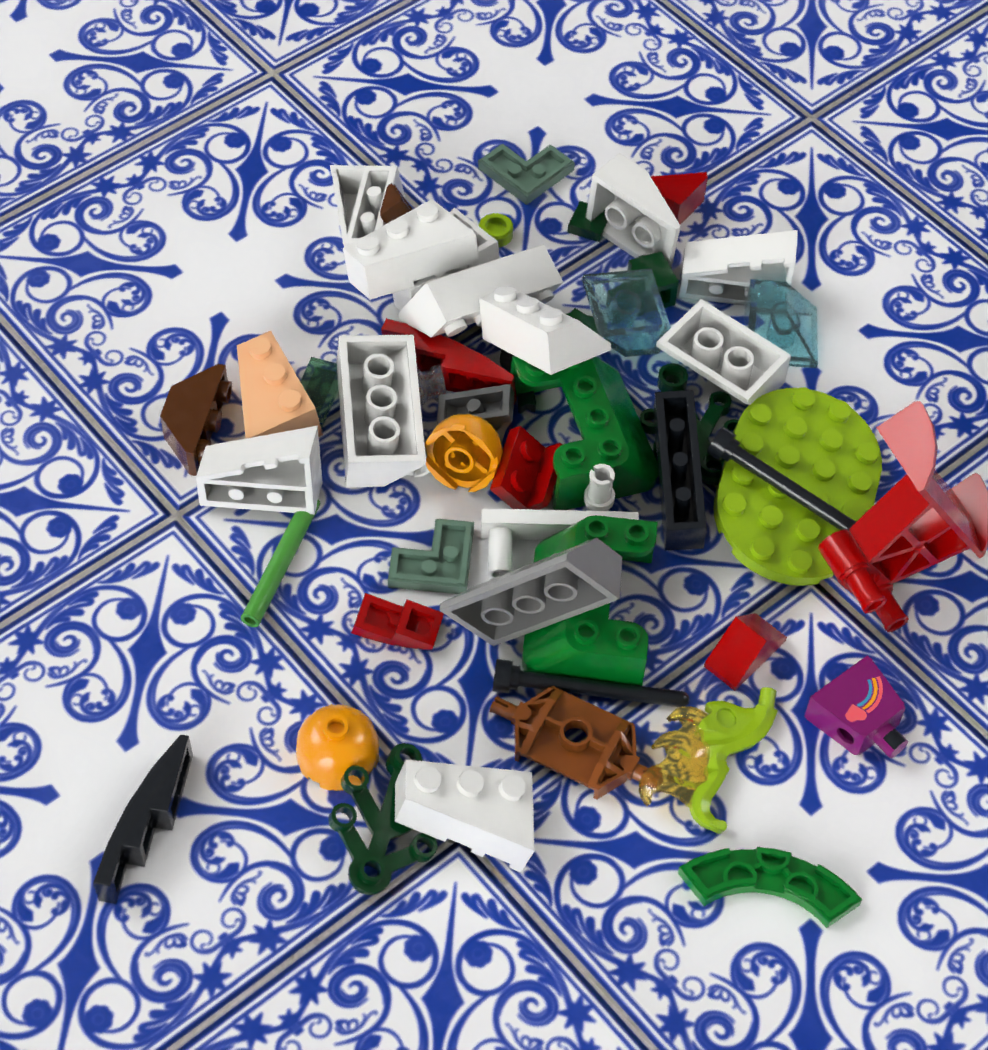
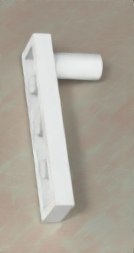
[481,508,639,578]

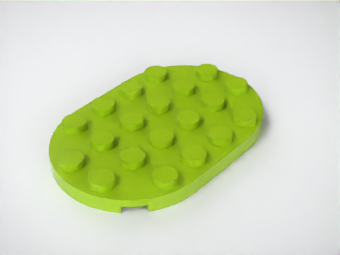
[713,387,882,586]

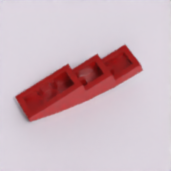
[381,318,517,405]

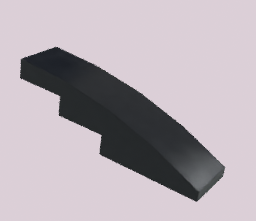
[93,734,193,904]

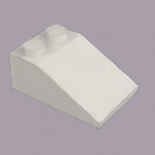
[586,153,681,269]

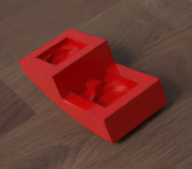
[351,593,444,650]

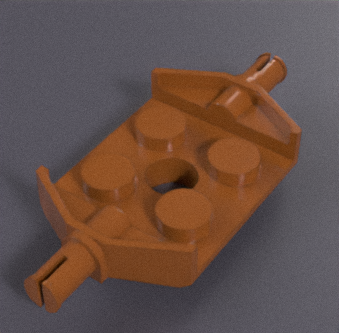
[490,686,662,800]

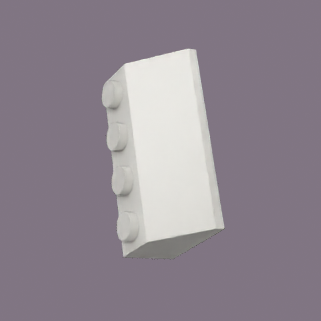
[397,244,563,338]
[337,335,426,488]

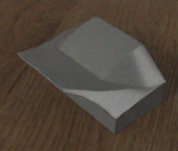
[437,384,515,444]

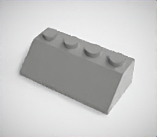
[439,538,622,646]

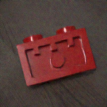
[490,426,563,510]

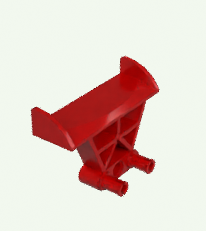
[818,401,988,632]

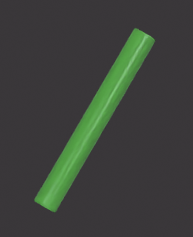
[241,500,320,627]

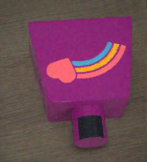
[804,655,908,759]

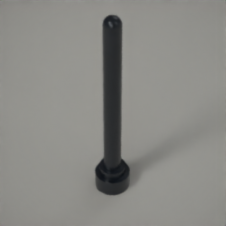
[706,427,856,530]
[493,659,690,708]

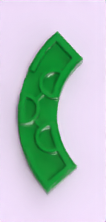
[678,847,863,928]

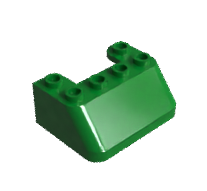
[511,356,658,510]
[522,515,658,686]

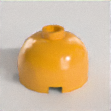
[425,414,503,492]
[296,704,379,791]

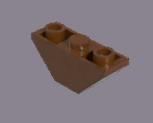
[160,364,232,476]

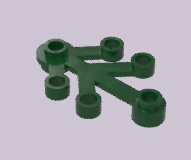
[640,363,738,485]
[328,743,438,895]

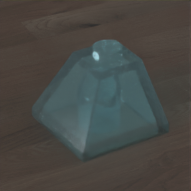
[582,269,671,357]
[744,279,818,368]

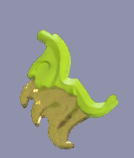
[638,687,778,834]

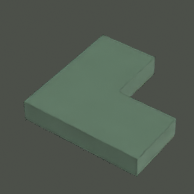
[478,143,575,205]
[388,519,474,594]

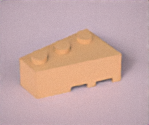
[237,330,323,439]

